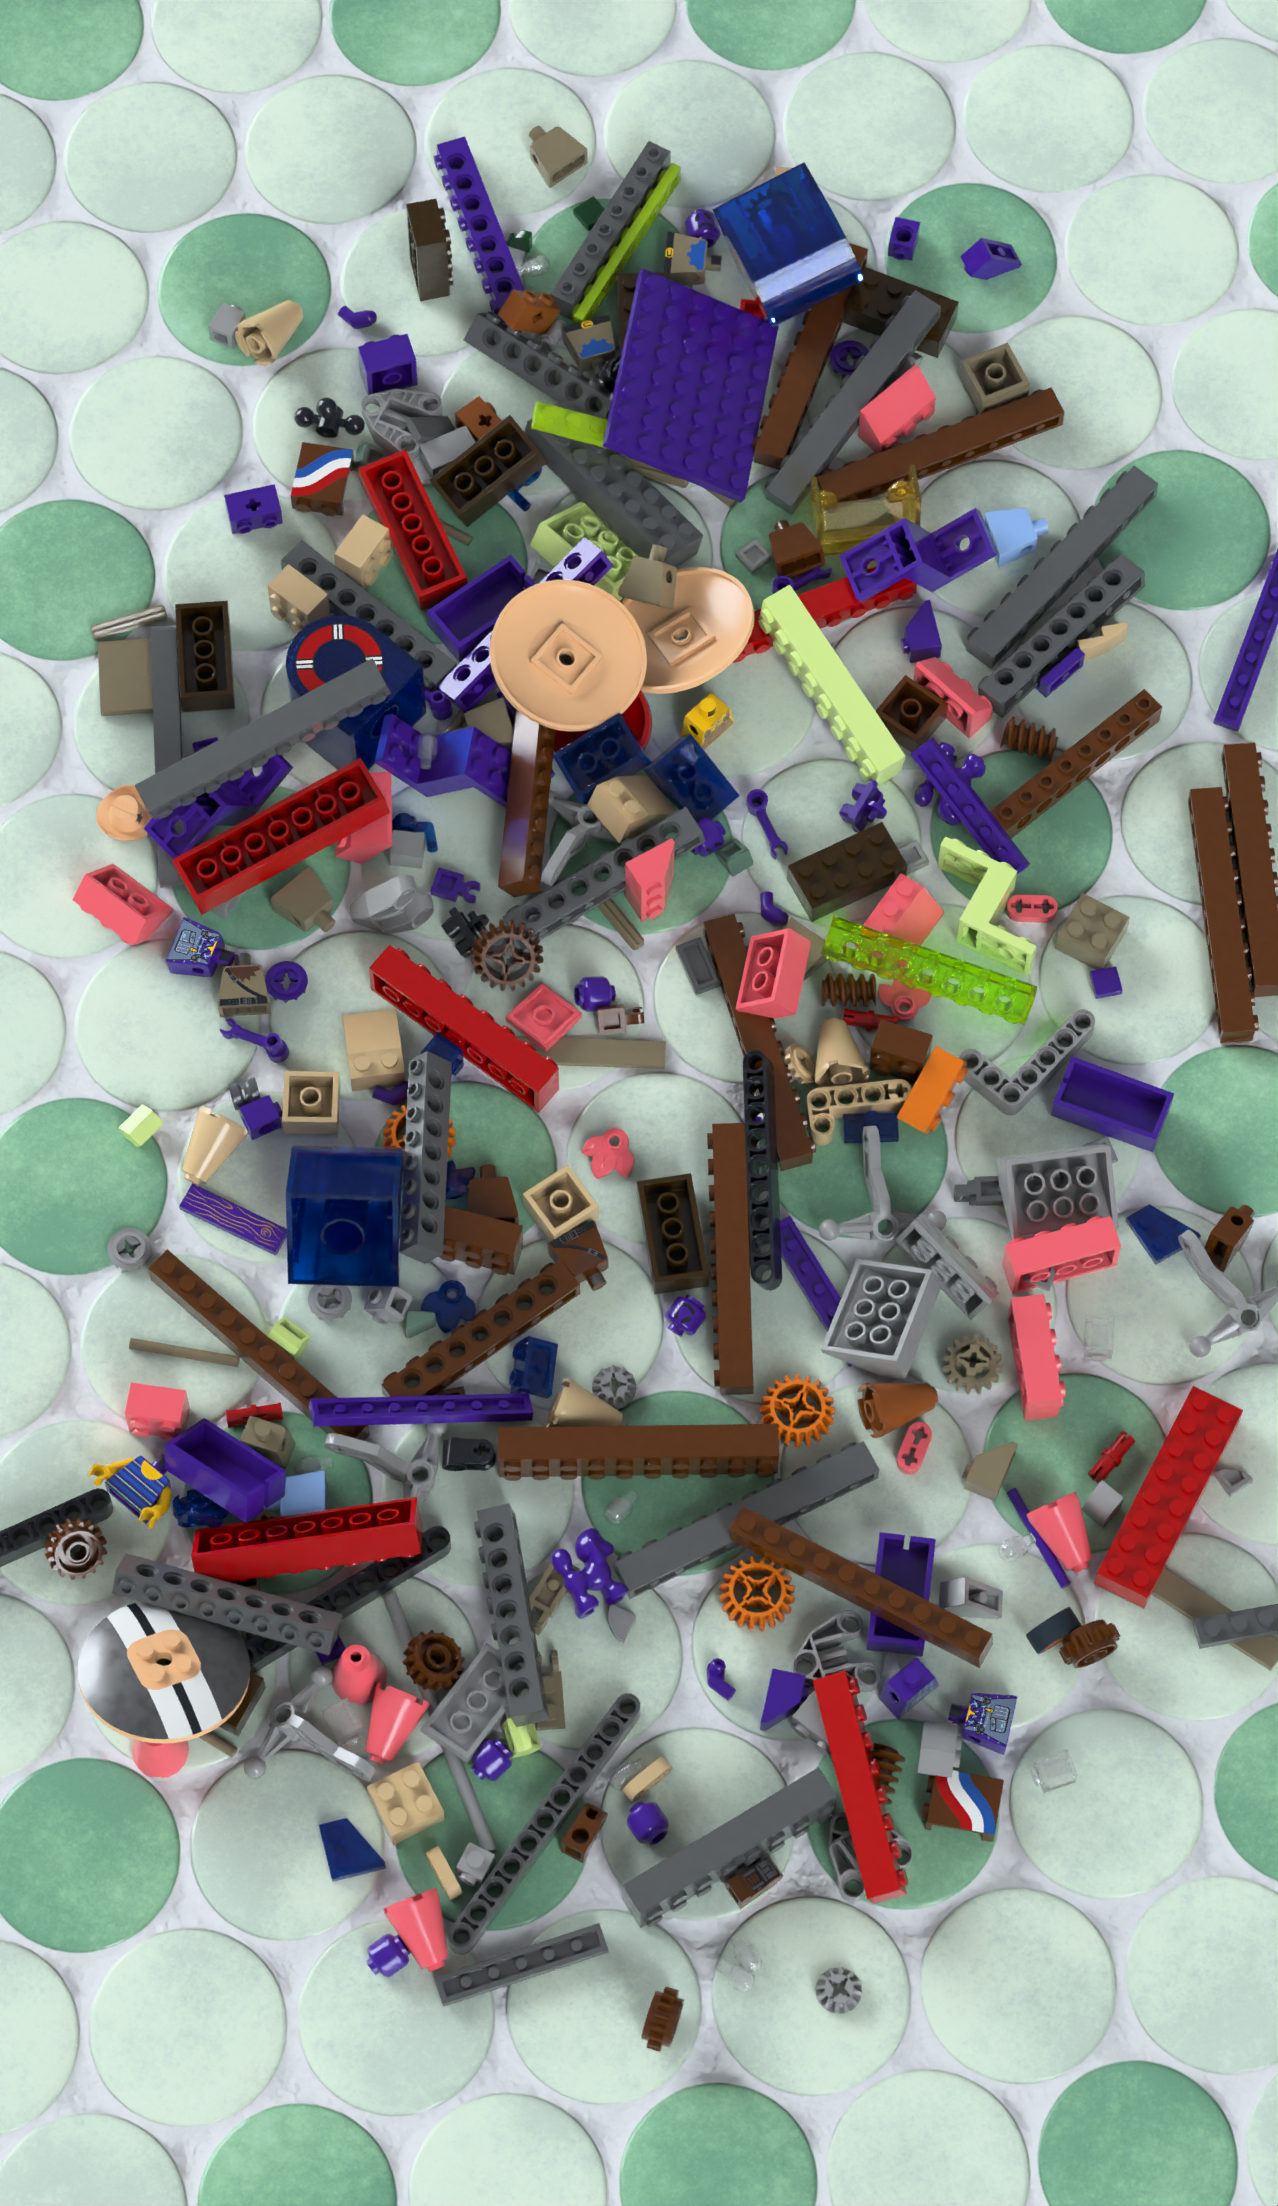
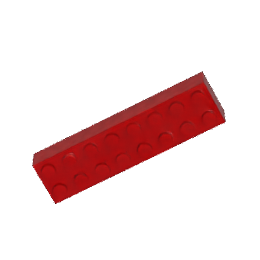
[172,758,390,915]
[369,945,559,1113]
[1094,1386,1243,1609]
[191,1497,423,1582]

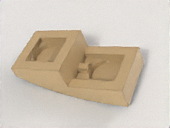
[1077,622,1128,660]

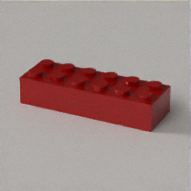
[358,449,468,610]

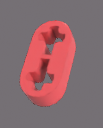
[1006,895,1058,923]
[897,1422,932,1475]

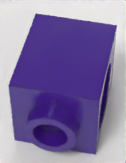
[888,217,920,261]
[239,1095,283,1140]

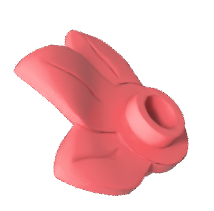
[878,971,932,1021]
[582,1128,634,1179]

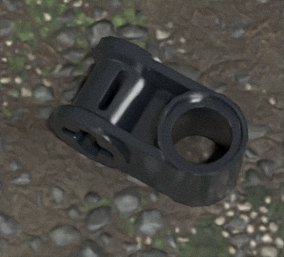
[442,1437,496,1471]

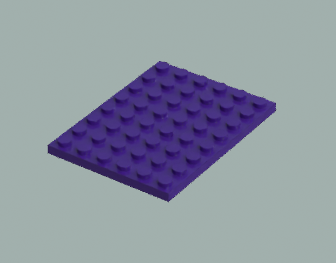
[602,268,779,503]

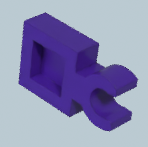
[430,868,481,904]

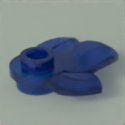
[445,1160,476,1200]
[420,1280,476,1333]

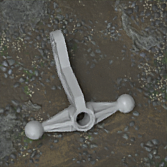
[541,790,648,886]
[819,1126,947,1241]
[1178,1230,1278,1357]
[324,1423,448,1509]
[244,1665,377,1781]

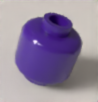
[574,976,616,1012]
[471,1738,513,1781]
[626,1801,669,1845]
[366,1934,411,1977]

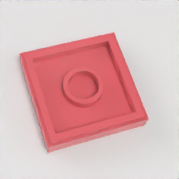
[506,983,582,1052]

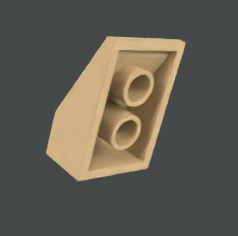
[587,775,676,843]
[342,1009,406,1091]

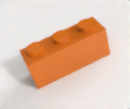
[896,1046,968,1134]

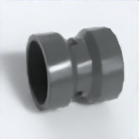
[228,1078,261,1110]

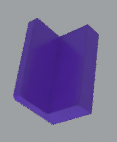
[1035,647,1085,698]

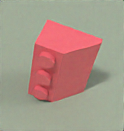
[858,364,936,453]
[913,657,993,739]
[334,772,392,864]
[625,838,675,922]
[72,864,174,946]
[855,873,944,974]
[736,928,811,1019]

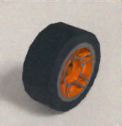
[1026,1607,1082,1654]

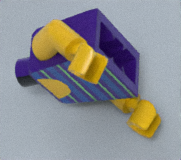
[87,1453,172,1529]

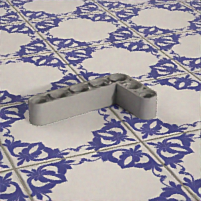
[959,1009,1095,1115]

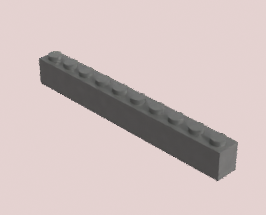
[765,290,941,515]
[967,466,1158,669]
[135,658,391,820]
[614,1441,879,1599]

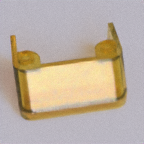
[811,464,921,556]

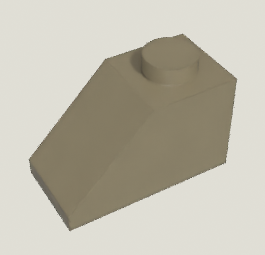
[962,1442,1018,1501]

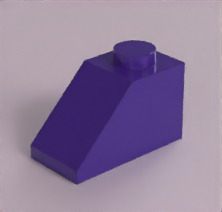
[960,238,1022,280]
[901,600,942,663]
[760,1668,810,1731]

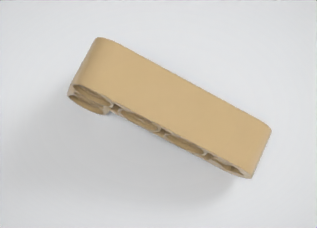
[806,1079,912,1146]

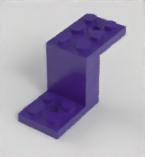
[839,508,998,603]
[374,714,512,808]
[144,755,293,859]

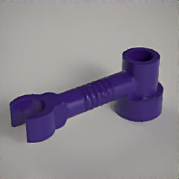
[772,565,832,594]
[390,670,453,720]
[746,789,788,860]
[219,1019,289,1063]

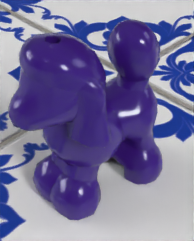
[914,742,986,826]
[552,1528,628,1619]

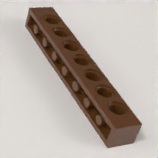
[990,689,1162,839]
[381,1260,580,1397]

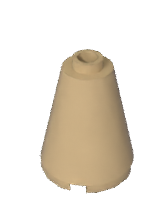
[235,300,303,366]
[814,1017,869,1088]
[182,1106,249,1185]
[546,1378,626,1427]

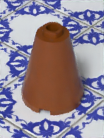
[857,1382,938,1438]

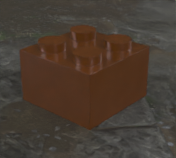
[876,675,948,753]
[869,1019,933,1084]

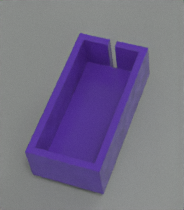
[427,555,536,663]
[1051,1056,1174,1153]
[164,1418,286,1523]
[866,1532,936,1657]

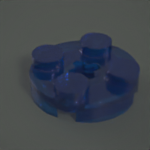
[172,1489,229,1528]

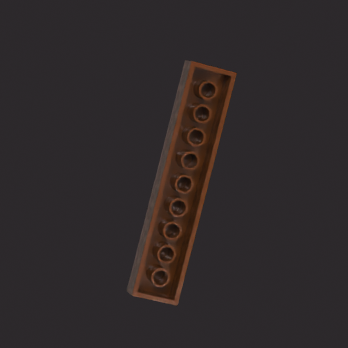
[498,1424,779,1481]

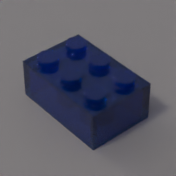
[552,712,652,804]

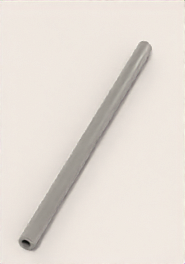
[383,1593,497,1853]

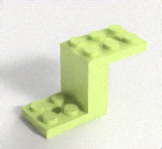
[938,836,1037,976]

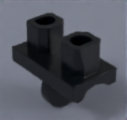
[442,907,489,958]

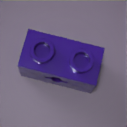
[224,484,283,534]

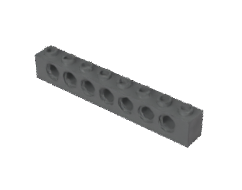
[550,141,671,320]
[463,311,614,420]
[281,540,457,692]
[978,554,1145,718]
[503,807,705,950]
[399,1051,452,1264]
[474,1503,550,1727]
[112,1553,342,1655]

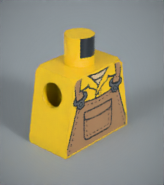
[680,693,734,755]

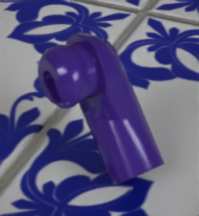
[338,305,377,329]
[760,891,789,926]
[372,1081,408,1106]
[706,1658,736,1701]

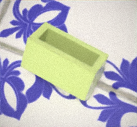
[119,1104,164,1147]
[267,1316,311,1361]
[501,1718,542,1758]

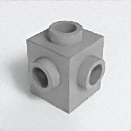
[363,1282,413,1324]

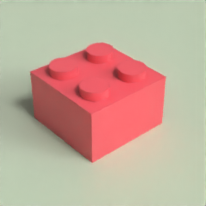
[125,1382,190,1441]

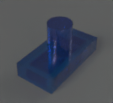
[843,1111,899,1143]

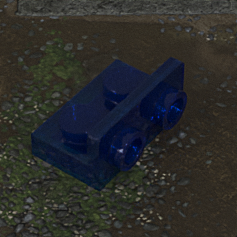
[509,1336,558,1399]

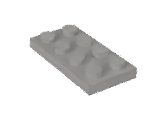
[421,1643,524,1763]

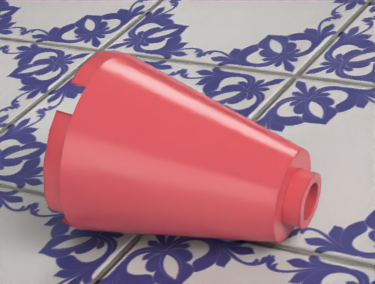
[1026,1492,1092,1573]
[331,1645,387,1705]
[365,1682,430,1765]
[132,1739,189,1778]
[383,1887,448,1972]

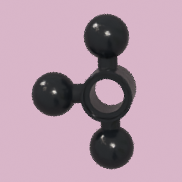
[294,398,365,438]

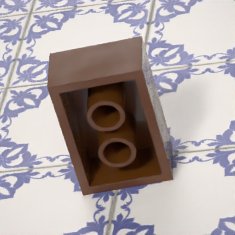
[439,1206,523,1275]

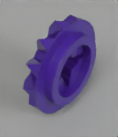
[830,340,869,378]
[265,961,308,1003]

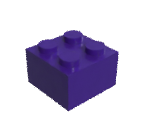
[358,334,418,395]

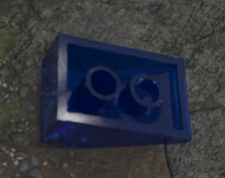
[643,734,740,822]

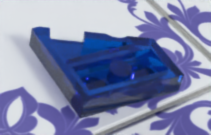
[1126,1204,1201,1265]
[319,1818,386,1882]

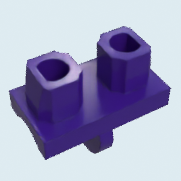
[839,779,887,833]

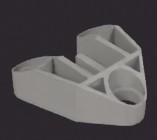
[361,388,442,461]
[349,875,434,935]
[792,1610,881,1692]
[828,1811,913,1902]

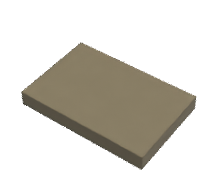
[98,638,153,716]

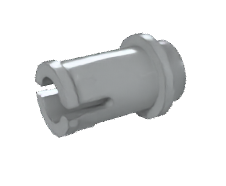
[540,319,568,352]

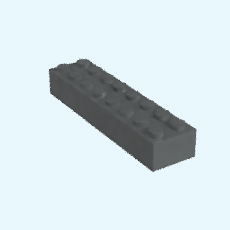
[524,399,703,567]
[622,1767,837,1928]

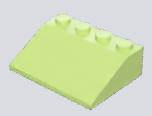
[530,501,639,601]

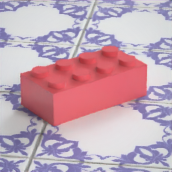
[1002,1216,1121,1294]
[1007,1294,1066,1421]

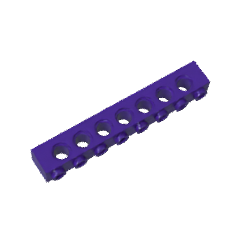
[434,136,525,323]
[437,537,614,713]

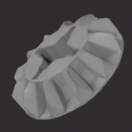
[107,1228,152,1271]
[308,1278,352,1322]
[592,1365,636,1409]
[816,1967,862,2014]

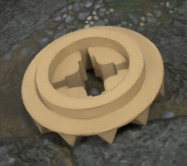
[784,1044,816,1085]

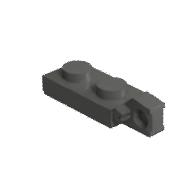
[953,1176,1004,1206]

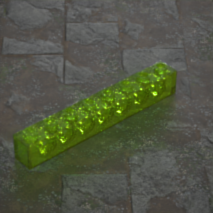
[821,916,1037,1025]

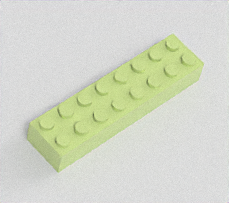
[758,585,906,786]

